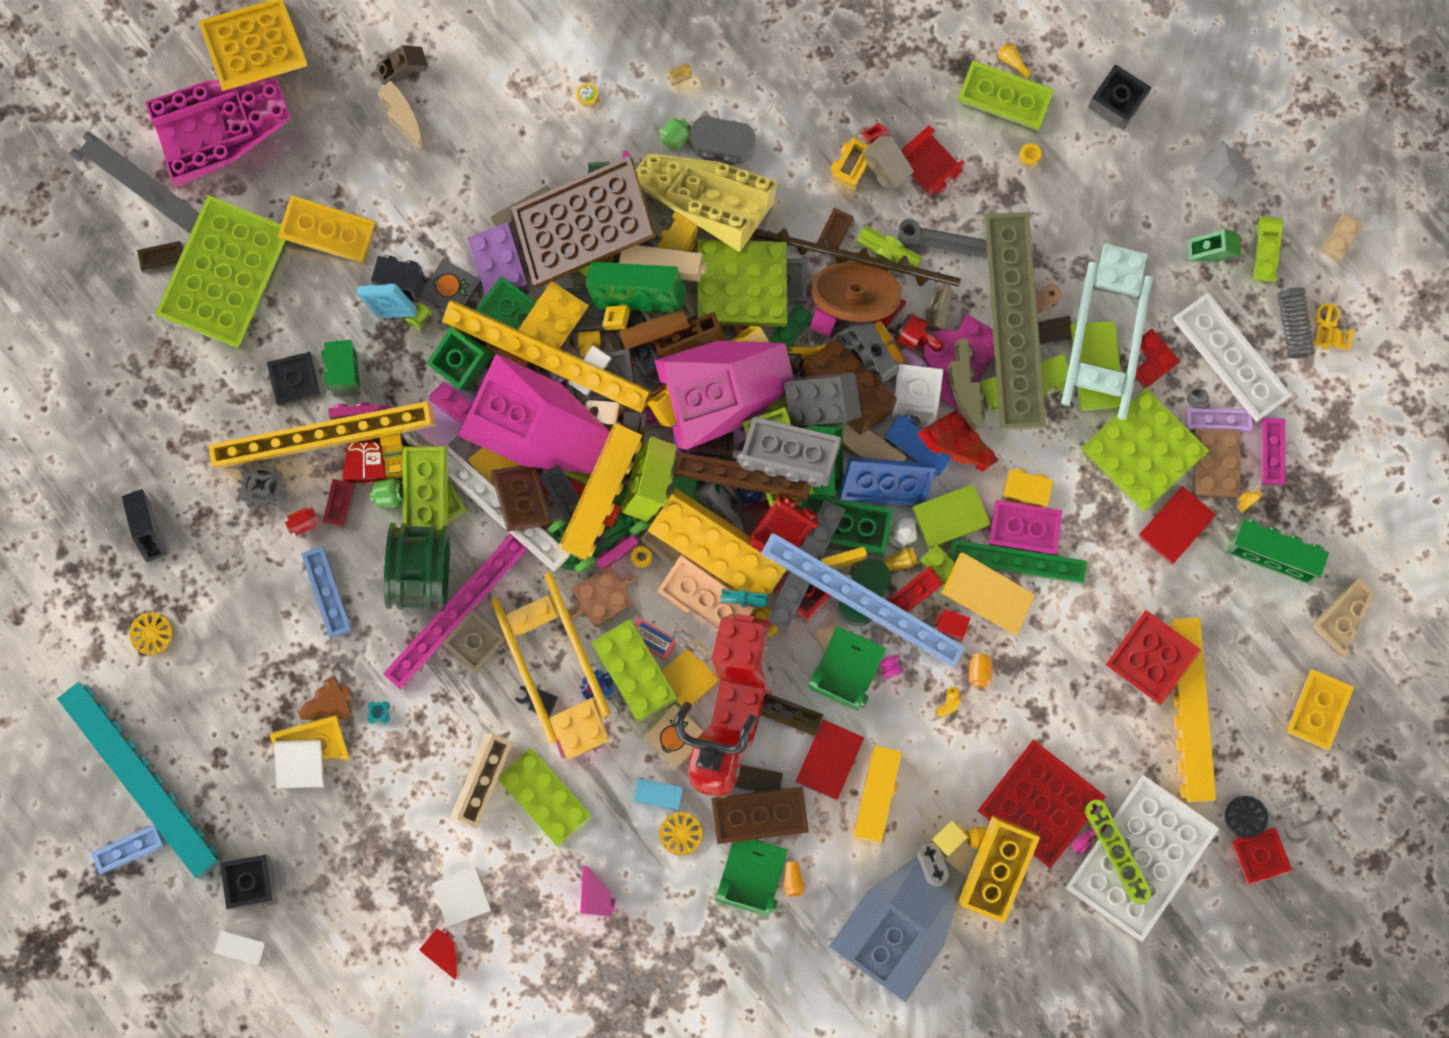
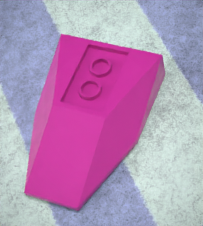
[145,79,291,189]
[654,341,794,449]
[458,354,611,474]

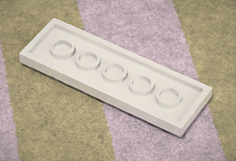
[1173,293,1292,422]

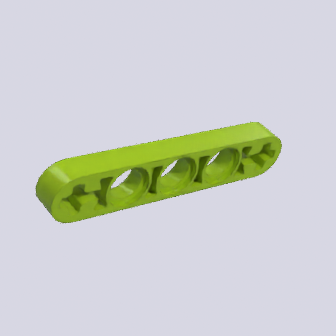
[1085,800,1151,905]

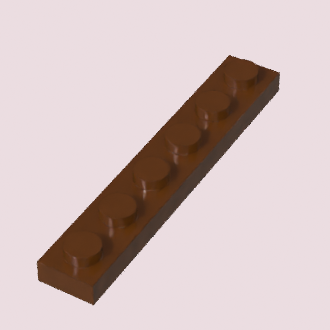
[674,452,811,500]

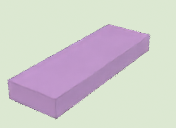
[1185,407,1253,433]

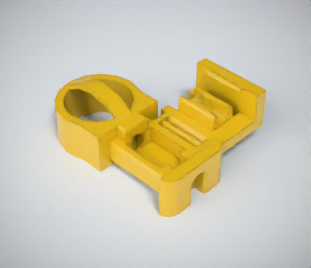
[1311,303,1355,351]

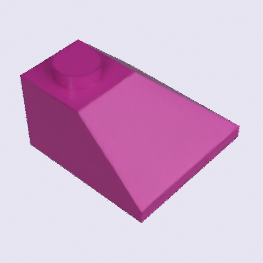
[580,866,615,917]

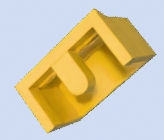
[830,137,869,192]

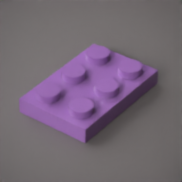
[467,222,529,295]

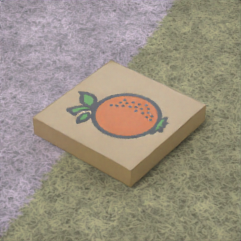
[643,704,703,769]

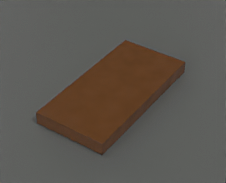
[711,786,809,845]

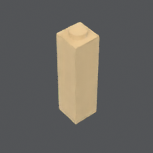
[619,245,707,282]

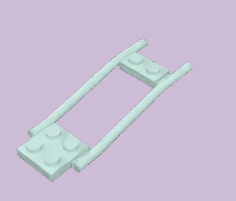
[1061,244,1153,420]

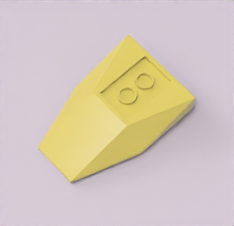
[636,154,777,252]

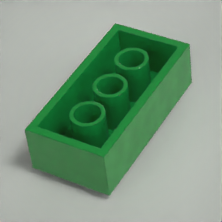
[585,262,686,314]
[801,495,893,558]
[1226,519,1330,585]

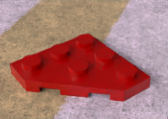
[917,410,999,472]

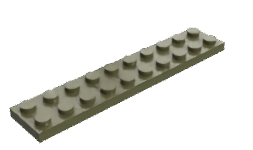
[984,212,1046,431]

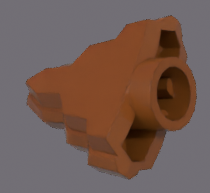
[298,675,354,720]

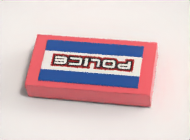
[634,618,678,661]

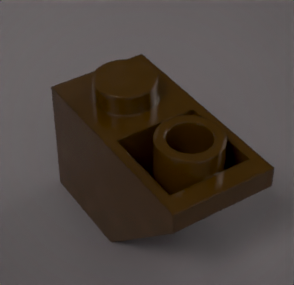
[376,45,428,85]

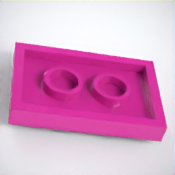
[988,500,1062,556]

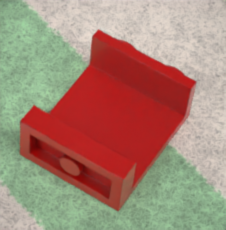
[901,125,965,197]

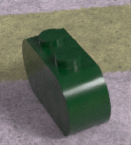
[838,558,891,626]

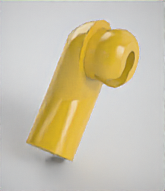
[935,687,961,719]

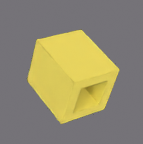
[930,821,968,858]

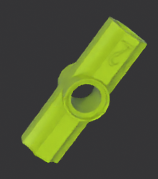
[856,225,923,268]

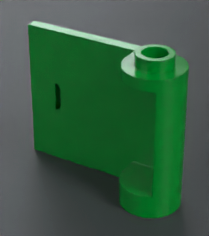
[808,626,887,711]
[715,840,788,917]

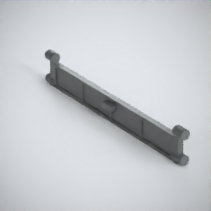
[69,131,200,234]

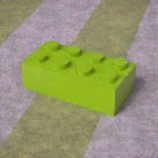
[591,619,678,723]

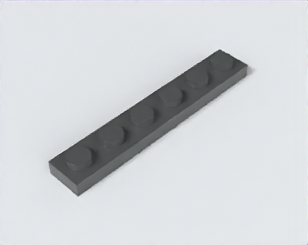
[767,500,845,632]

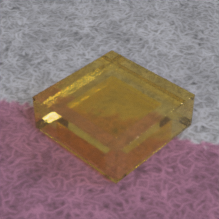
[669,64,692,86]

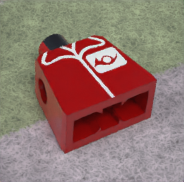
[342,439,387,483]

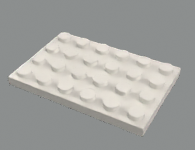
[1065,775,1219,942]

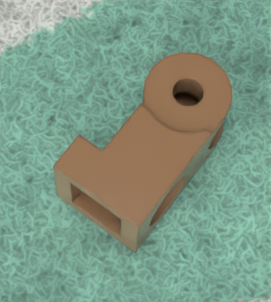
[1036,284,1062,314]

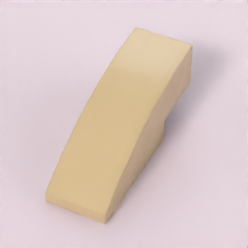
[378,81,423,149]

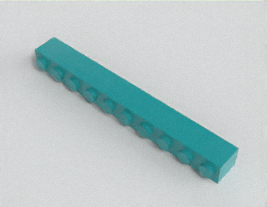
[57,682,221,879]

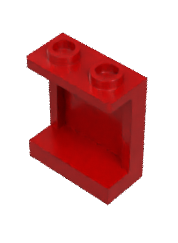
[749,495,818,552]

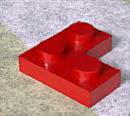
[1135,328,1180,389]

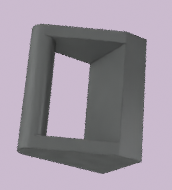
[694,481,744,524]

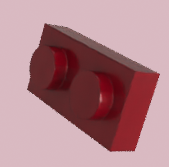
[322,479,356,528]

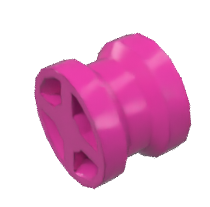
[879,654,904,680]

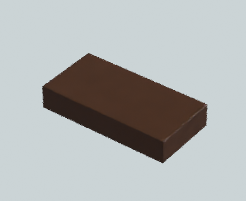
[817,207,854,248]

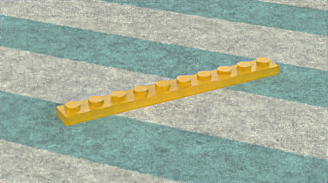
[442,300,651,413]

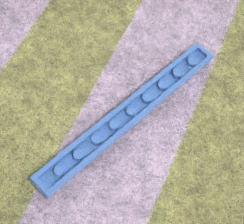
[761,534,965,667]

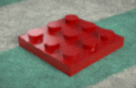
[1105,609,1202,705]

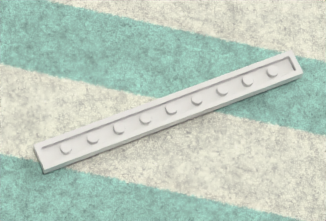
[399,431,570,572]

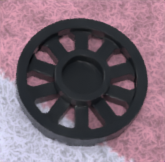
[1224,795,1269,838]

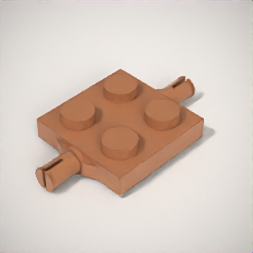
[568,566,638,628]

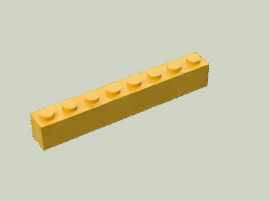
[1168,618,1216,803]

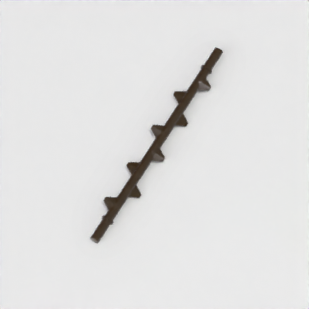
[752,228,961,287]

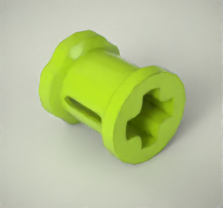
[405,302,433,331]

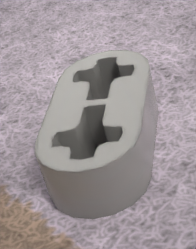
[917,843,949,887]

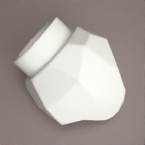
[889,518,917,549]

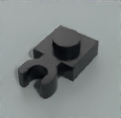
[515,686,558,719]

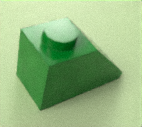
[1188,229,1241,261]

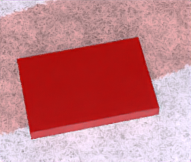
[1138,486,1216,565]
[795,719,865,801]

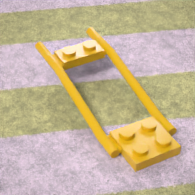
[491,572,611,760]

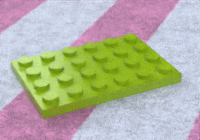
[155,195,287,349]

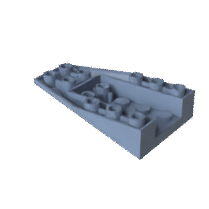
[828,851,965,1003]

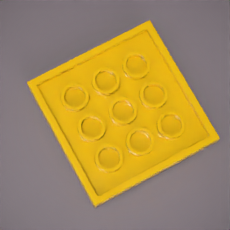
[198,0,307,91]

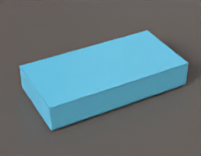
[633,779,683,810]

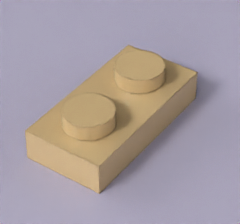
[1320,213,1363,262]

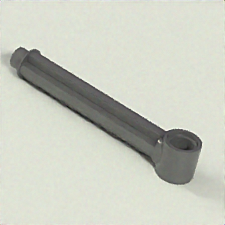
[896,219,987,258]

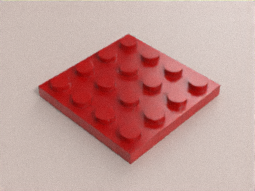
[977,739,1106,869]

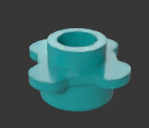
[367,701,390,724]

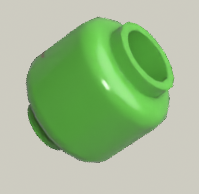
[659,117,691,150]
[370,479,403,509]

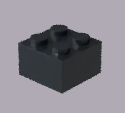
[1088,64,1152,131]
[371,255,426,303]
[220,854,277,910]

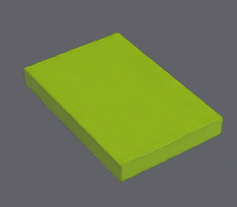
[911,484,991,549]

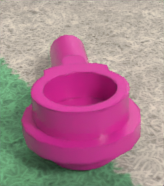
[1071,819,1108,854]

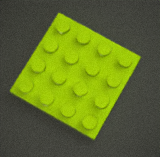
[697,239,787,327]
[1081,388,1209,513]

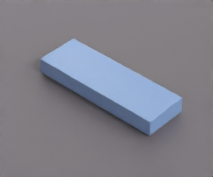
[91,825,166,875]

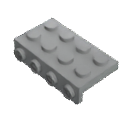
[738,417,842,487]

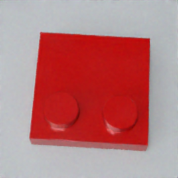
[1231,827,1293,886]

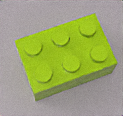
[622,437,677,522]

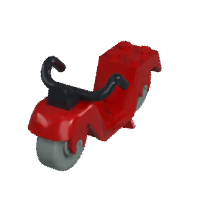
[674,613,773,798]

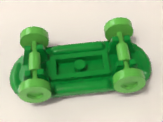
[547,481,652,574]

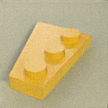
[270,714,350,760]

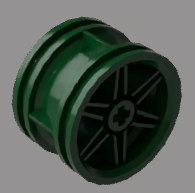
[384,522,450,612]

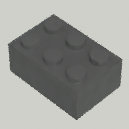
[784,372,862,426]

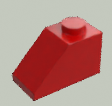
[419,928,460,980]

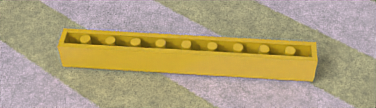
[208,401,437,469]

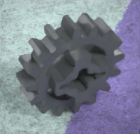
[237,462,287,511]

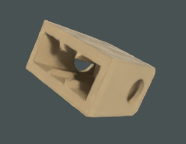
[585,400,627,431]

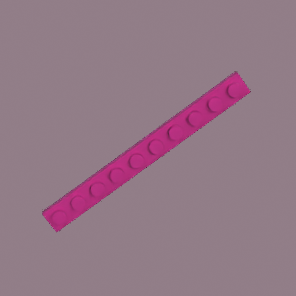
[383,520,553,690]

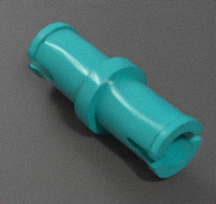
[720,589,768,608]

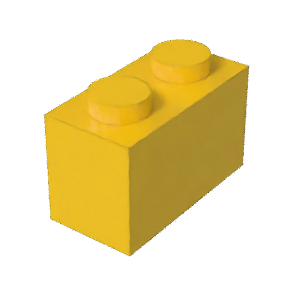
[1001,468,1054,508]

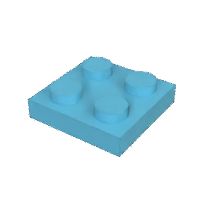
[356,284,418,318]

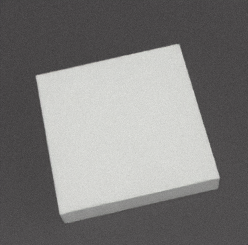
[274,740,324,788]
[432,867,491,927]

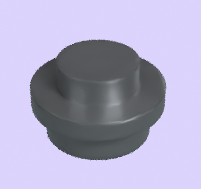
[1187,388,1209,408]

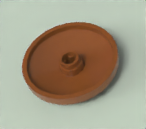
[812,262,901,322]

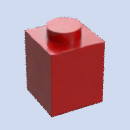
[934,609,970,642]

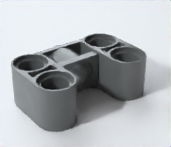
[835,321,899,384]

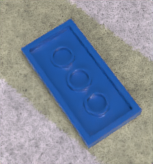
[838,457,936,506]

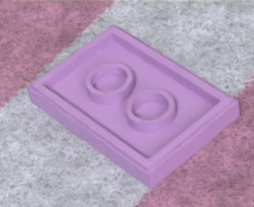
[414,382,475,446]

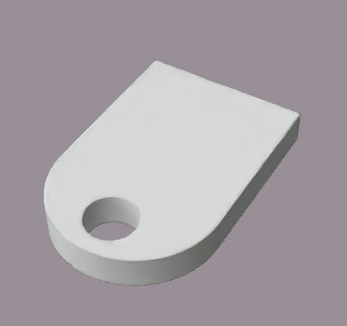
[893,363,943,430]

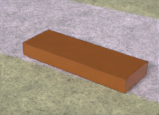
[620,309,689,349]

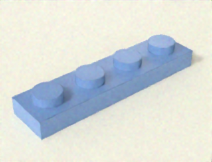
[301,546,352,639]

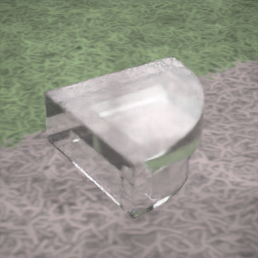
[534,742,563,764]

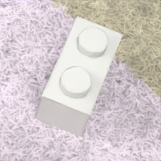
[604,700,618,723]

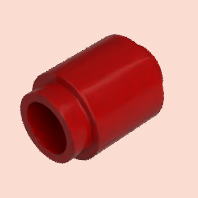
[285,507,320,536]

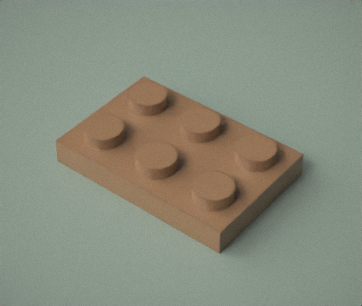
[1194,429,1240,498]

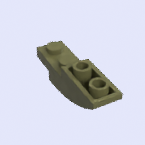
[947,338,985,431]

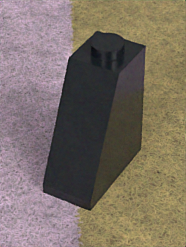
[121,489,168,562]

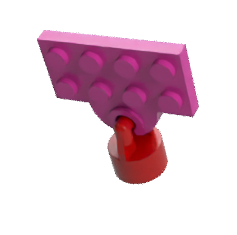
[894,313,994,412]

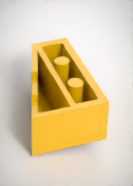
[655,211,698,252]

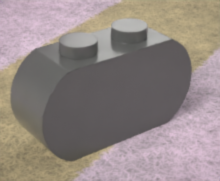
[690,116,755,165]

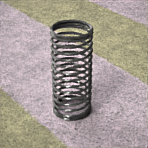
[1277,287,1316,359]

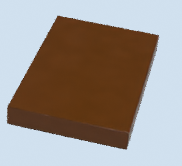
[491,465,552,532]

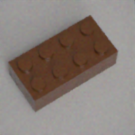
[799,339,897,436]

